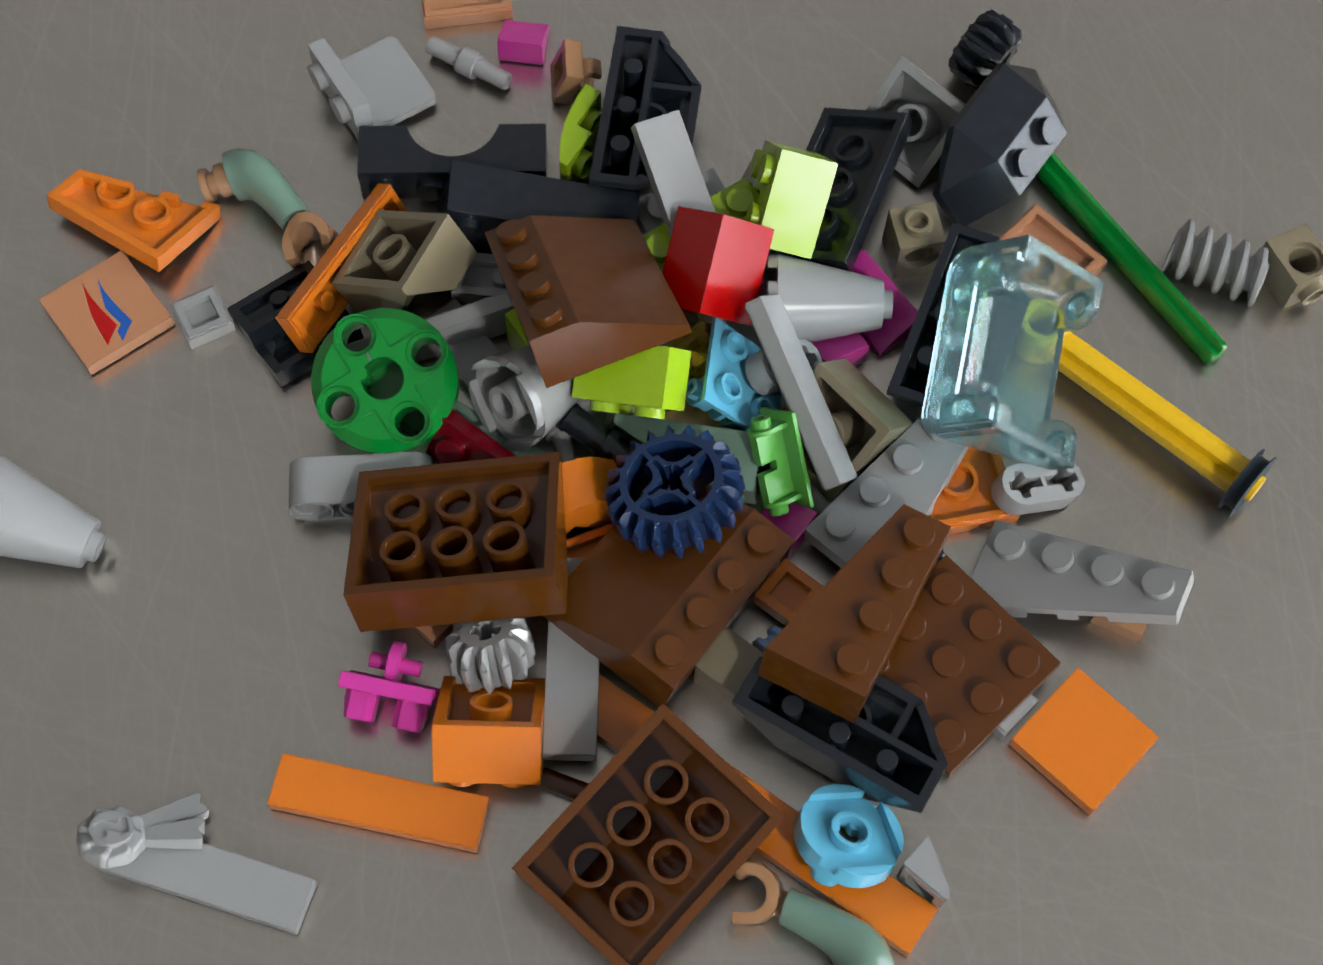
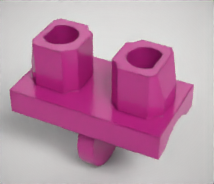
[338,641,441,732]

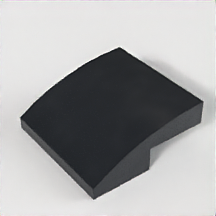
[227,261,364,387]

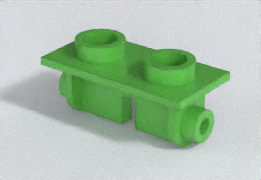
[747,407,814,516]

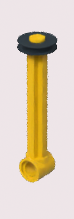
[1012,299,1277,517]

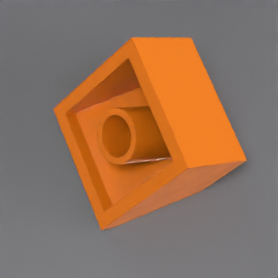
[432,676,546,788]

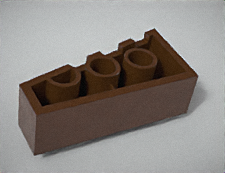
[758,504,952,723]

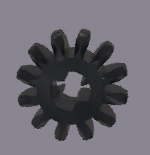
[948,9,1022,90]

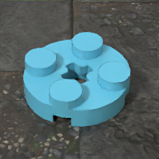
[793,784,904,888]

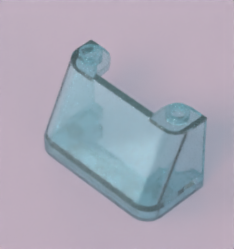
[921,234,1104,470]

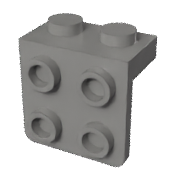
[307,37,436,141]

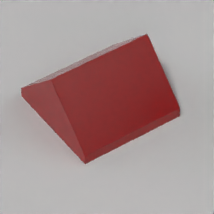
[662,206,774,326]

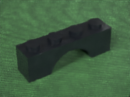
[357,123,548,201]

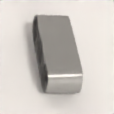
[288,452,435,521]

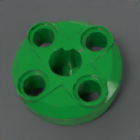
[311,308,460,454]

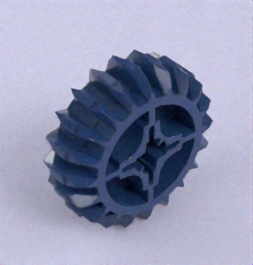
[605,425,745,559]

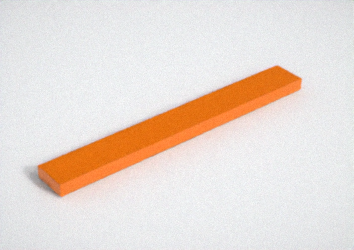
[597,674,938,957]

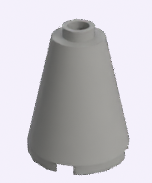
[763,253,893,342]
[469,346,580,451]
[0,455,106,568]

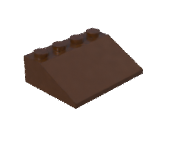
[484,215,692,388]
[343,452,568,632]
[544,488,795,708]
[512,703,785,965]

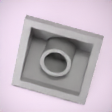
[866,57,965,188]

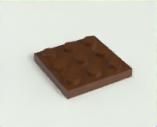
[879,555,1061,776]

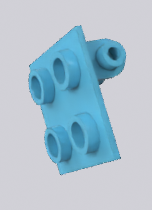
[686,318,782,431]

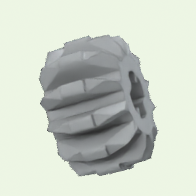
[445,618,536,694]

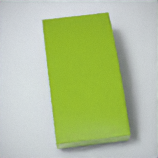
[559,84,602,182]

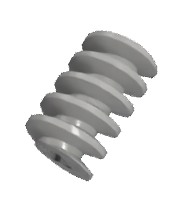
[1161,219,1270,307]

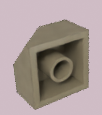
[332,210,478,313]

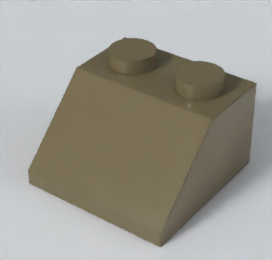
[783,358,913,503]

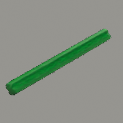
[1036,152,1227,364]

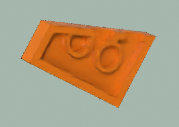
[47,169,221,272]

